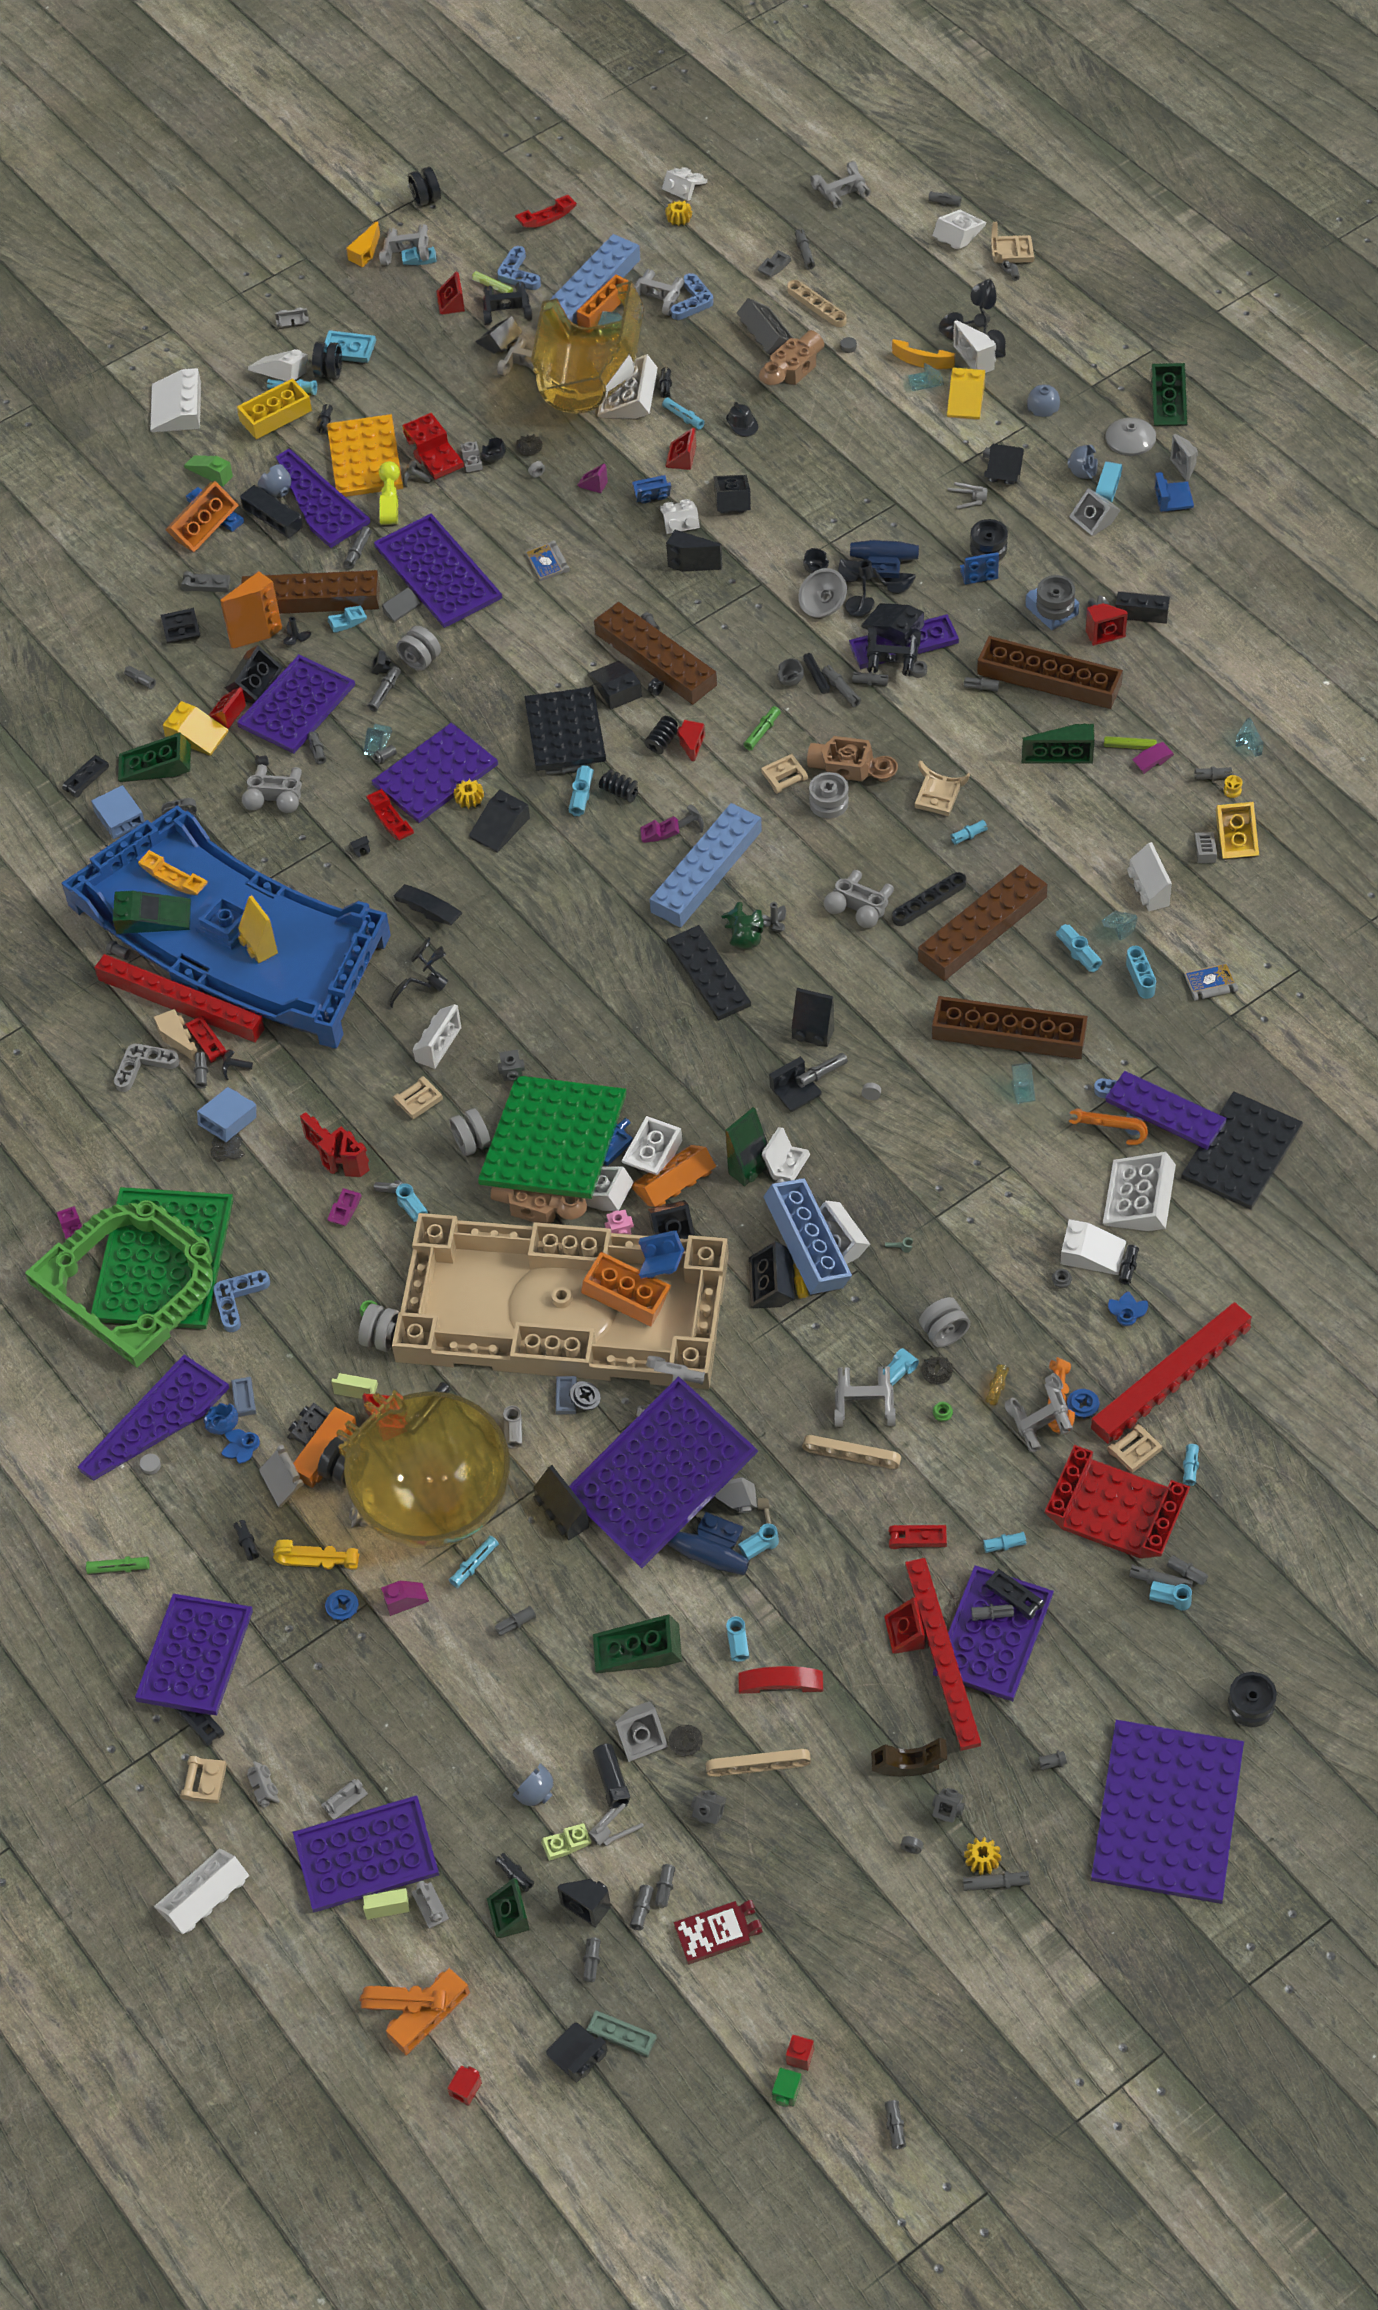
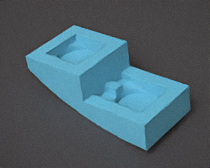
[402,247,437,265]
[328,606,367,633]

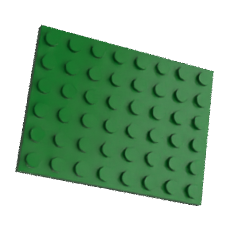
[478,1076,627,1199]
[91,1187,234,1329]

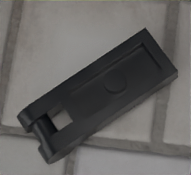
[62,754,109,798]
[985,1568,1045,1620]
[174,1708,225,1747]

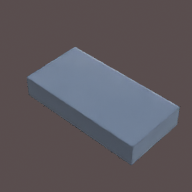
[556,1376,577,1415]
[231,1377,256,1417]

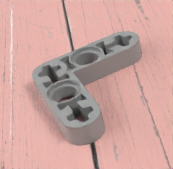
[114,1044,180,1092]

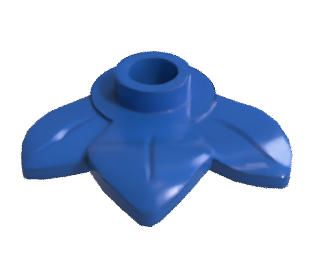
[1108,1292,1148,1326]
[221,1429,260,1464]

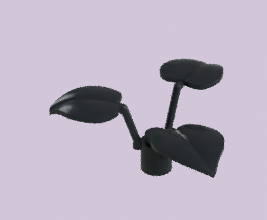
[938,278,1006,358]
[838,558,916,616]
[390,937,449,1009]

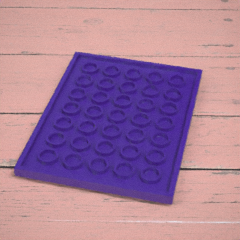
[569,1376,759,1569]
[1091,1720,1244,1904]

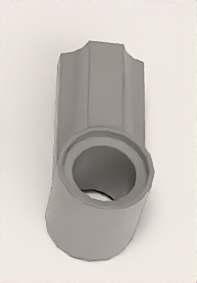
[503,1405,522,1449]

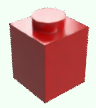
[786,2034,814,2071]
[447,2065,482,2106]

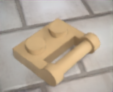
[761,754,808,794]
[392,1076,443,1119]
[1107,1424,1162,1473]
[180,1756,227,1803]

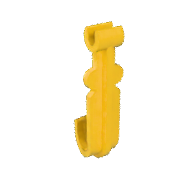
[273,1540,360,1570]

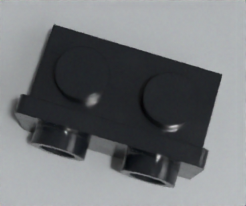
[287,1402,329,1446]

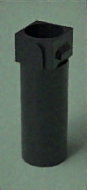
[593,1744,631,1809]

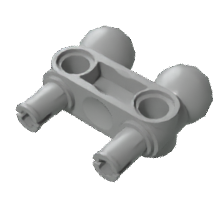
[242,764,302,814]
[823,870,894,928]

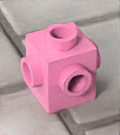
[604,1210,634,1235]

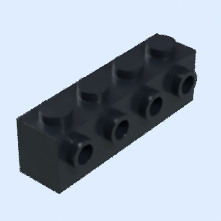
[240,485,303,539]

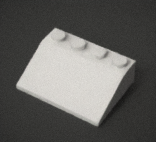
[598,354,658,419]
[150,368,201,432]
[1103,1152,1176,1231]

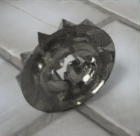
[516,434,543,455]
[921,1354,953,1384]
[669,1724,703,1758]

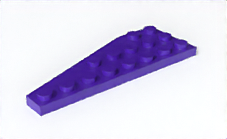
[276,449,371,548]
[77,1354,230,1481]

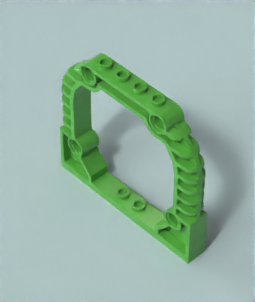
[25,1200,213,1368]

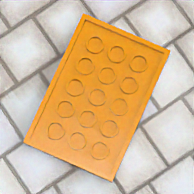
[327,414,403,497]

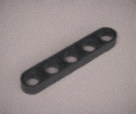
[892,872,966,926]

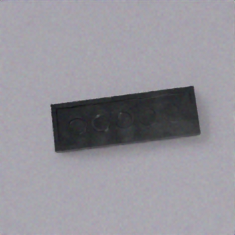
[667,925,751,1021]

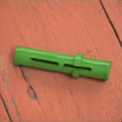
[743,706,781,750]
[86,1556,150,1574]

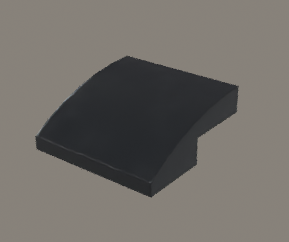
[160,608,201,643]

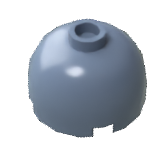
[1027,384,1060,417]
[1067,445,1098,479]
[257,464,291,497]
[512,1763,553,1806]

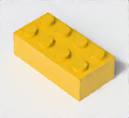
[237,378,312,439]

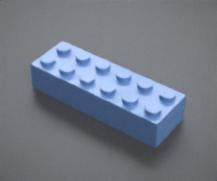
[763,1178,852,1295]

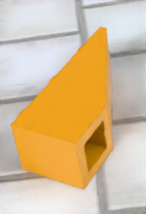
[346,221,380,267]

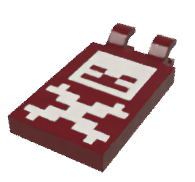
[674,1900,763,1965]

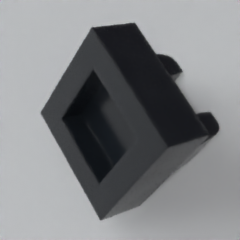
[371,650,391,675]
[348,835,370,858]

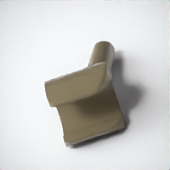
[758,1498,772,1524]

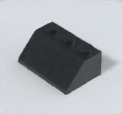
[1116,591,1171,624]
[224,645,283,704]
[749,1241,795,1309]
[533,1465,589,1541]

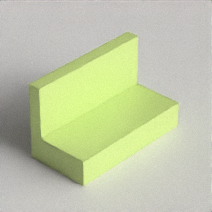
[331,1373,378,1399]
[363,1888,410,1920]

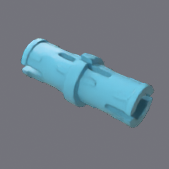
[951,820,988,845]
[1183,1444,1199,1486]
[983,1532,1026,1553]

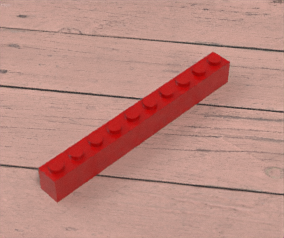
[94,954,265,1043]
[1091,1302,1252,1444]

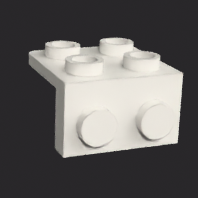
[662,167,707,200]
[660,499,700,534]
[762,1127,810,1182]

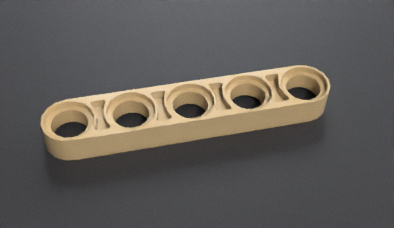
[787,280,847,327]
[802,1435,901,1469]
[706,1749,811,1777]

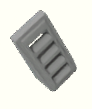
[1195,832,1217,863]

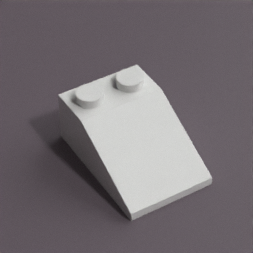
[933,210,987,249]
[954,321,996,373]
[248,350,308,381]
[622,1116,682,1175]
[585,1167,633,1211]
[1060,1219,1126,1275]

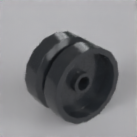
[408,166,441,207]
[312,342,342,379]
[970,519,1008,560]
[317,1436,366,1488]
[1227,1672,1277,1727]

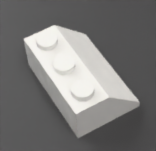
[1127,842,1172,911]
[413,1004,461,1069]
[819,1201,870,1264]

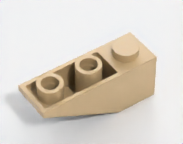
[154,1009,197,1061]

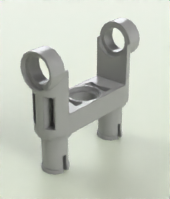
[810,161,871,208]
[379,224,429,266]
[624,269,684,316]
[497,338,557,384]
[636,1356,705,1416]
[834,1366,896,1427]
[1004,1373,1073,1452]

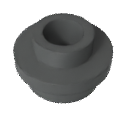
[1052,1269,1072,1288]

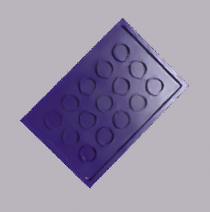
[237,654,355,754]
[372,723,498,823]
[933,1565,1054,1702]
[135,1593,253,1716]
[293,1795,439,1913]

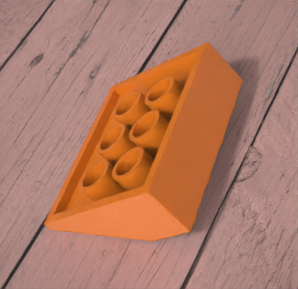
[220,571,282,649]

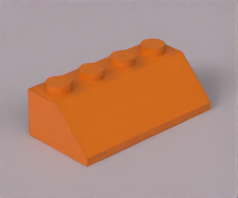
[165,481,239,552]
[631,1145,717,1207]
[581,1252,671,1327]

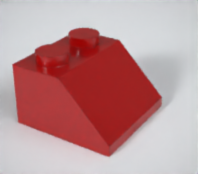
[1086,603,1128,646]

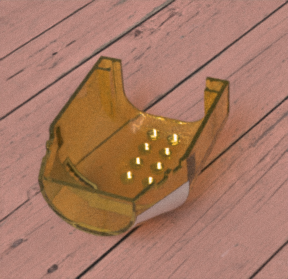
[531,281,644,414]

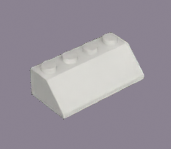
[154,1849,249,1934]

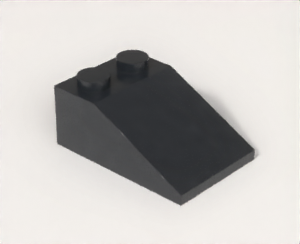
[713,475,751,513]
[666,529,723,572]
[861,603,924,647]
[588,661,642,710]
[469,789,530,853]
[791,988,834,1047]

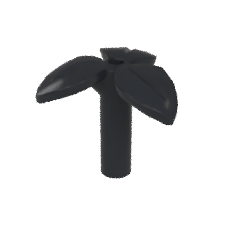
[283,617,312,645]
[222,1049,253,1080]

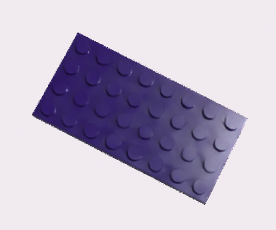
[374,513,502,628]

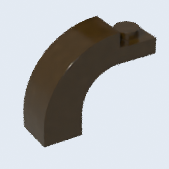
[871,1738,947,1777]

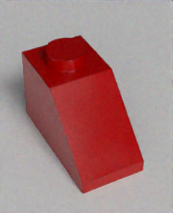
[677,720,705,761]

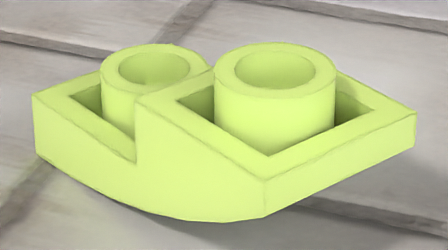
[542,1823,591,1861]

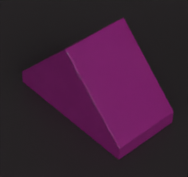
[578,463,608,493]

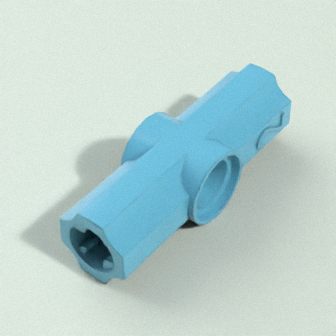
[569,765,593,817]
[1056,924,1102,972]

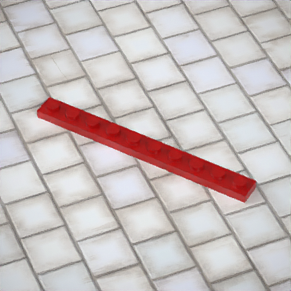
[905,1558,981,1751]

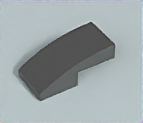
[758,250,791,277]

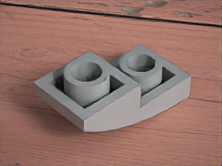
[460,441,483,472]

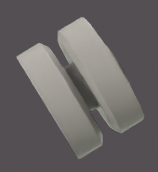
[396,626,441,671]
[809,772,849,819]
[449,1108,491,1157]
[919,1297,971,1347]
[358,1304,399,1352]

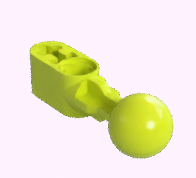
[379,461,400,525]

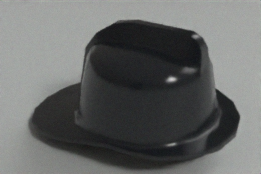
[726,402,759,437]

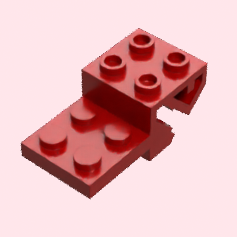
[402,413,464,479]
[300,1112,370,1177]

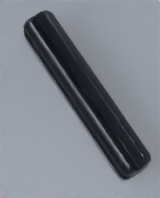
[803,653,830,694]

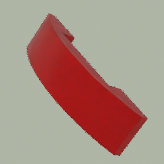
[515,195,577,227]
[366,789,414,841]
[739,1666,823,1694]

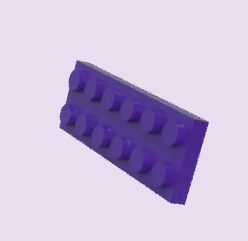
[849,614,959,669]
[1106,1071,1226,1149]

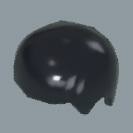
[481,437,506,462]
[803,548,829,573]

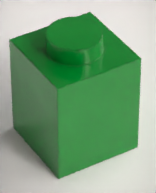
[772,2067,802,2107]

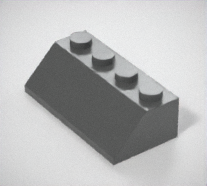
[737,298,794,355]

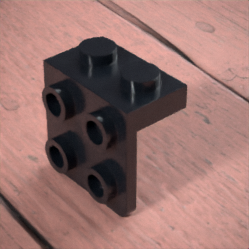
[984,444,1024,485]
[546,2022,608,2083]

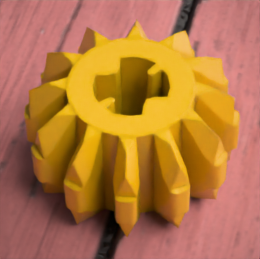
[665,200,692,226]
[454,779,484,809]
[964,1836,1001,1875]

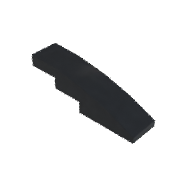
[393,884,462,926]

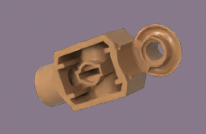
[759,330,824,385]
[807,736,898,782]
[491,1187,587,1224]

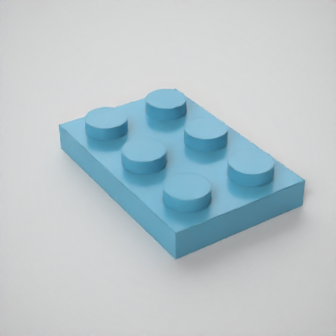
[325,330,376,363]

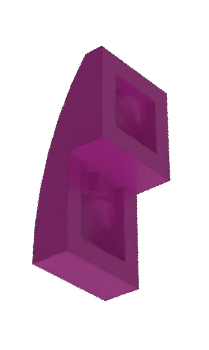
[1132,742,1174,774]
[640,816,679,843]
[327,1188,362,1226]
[56,1206,82,1239]

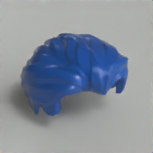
[204,1403,238,1435]

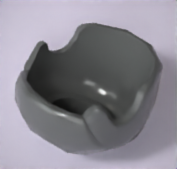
[777,658,804,686]

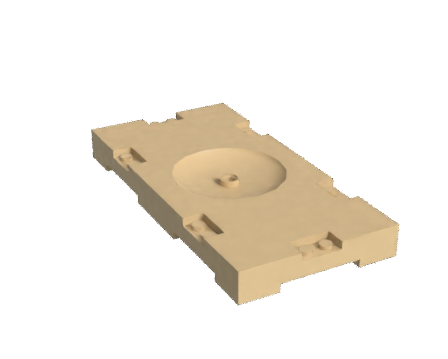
[392,1213,729,1389]

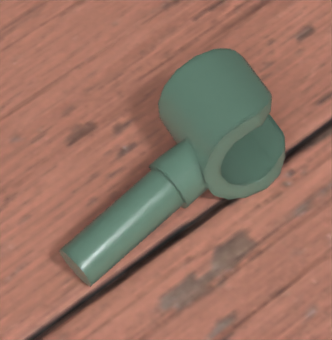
[885,1237,913,1253]

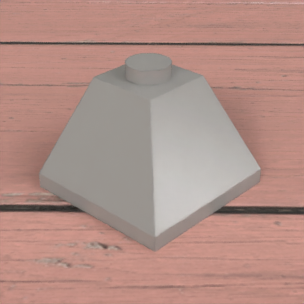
[1170,434,1198,481]
[1069,488,1121,536]
[715,1477,758,1513]
[615,1701,668,1762]

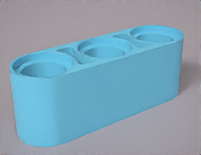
[1096,461,1122,502]
[1126,946,1156,999]

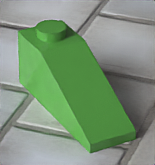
[184,455,233,487]

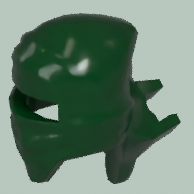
[721,902,764,950]

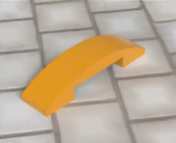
[892,339,955,369]
[138,850,208,895]

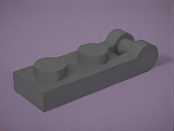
[181,571,231,592]

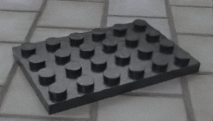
[524,687,606,771]
[1181,1091,1303,1210]

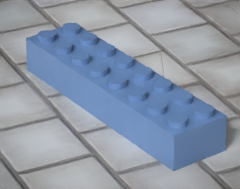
[540,234,640,336]
[650,803,762,928]

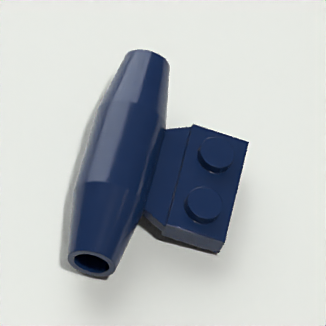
[850,540,919,578]
[667,1512,750,1575]

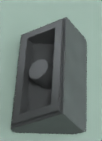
[382,588,421,622]

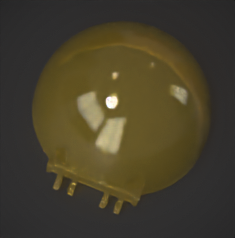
[336,1390,510,1549]

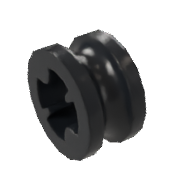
[648,678,664,696]

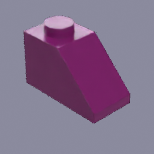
[381,1580,429,1616]

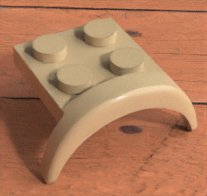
[991,222,1034,263]
[915,761,970,816]

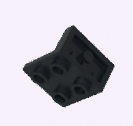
[769,1056,822,1112]

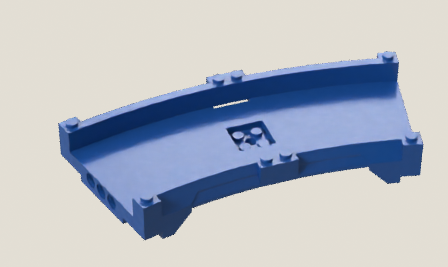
[61,805,391,1049]

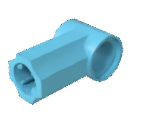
[396,1184,428,1222]
[883,1348,919,1386]
[738,1524,779,1560]
[1149,1581,1192,1610]
[726,1616,750,1662]

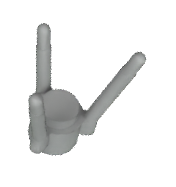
[947,482,987,509]
[589,1803,644,1846]

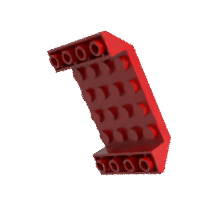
[1044,1445,1190,1559]

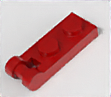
[185,1016,226,1063]
[889,1525,947,1549]

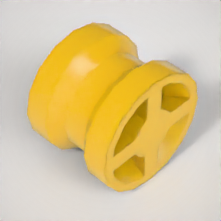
[1223,775,1243,798]

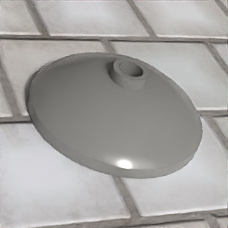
[1106,417,1156,456]
[799,568,847,618]

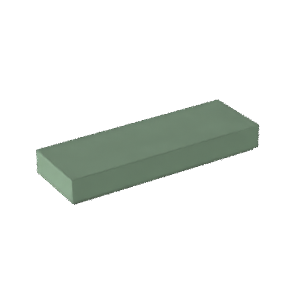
[586,2010,657,2057]

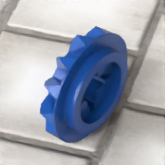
[1067,1389,1100,1419]
[325,1590,359,1621]

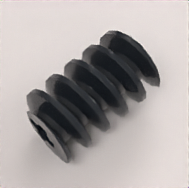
[644,716,678,754]
[599,769,638,802]

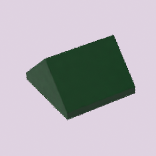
[486,1878,530,1938]

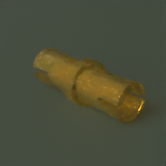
[985,1364,1009,1405]

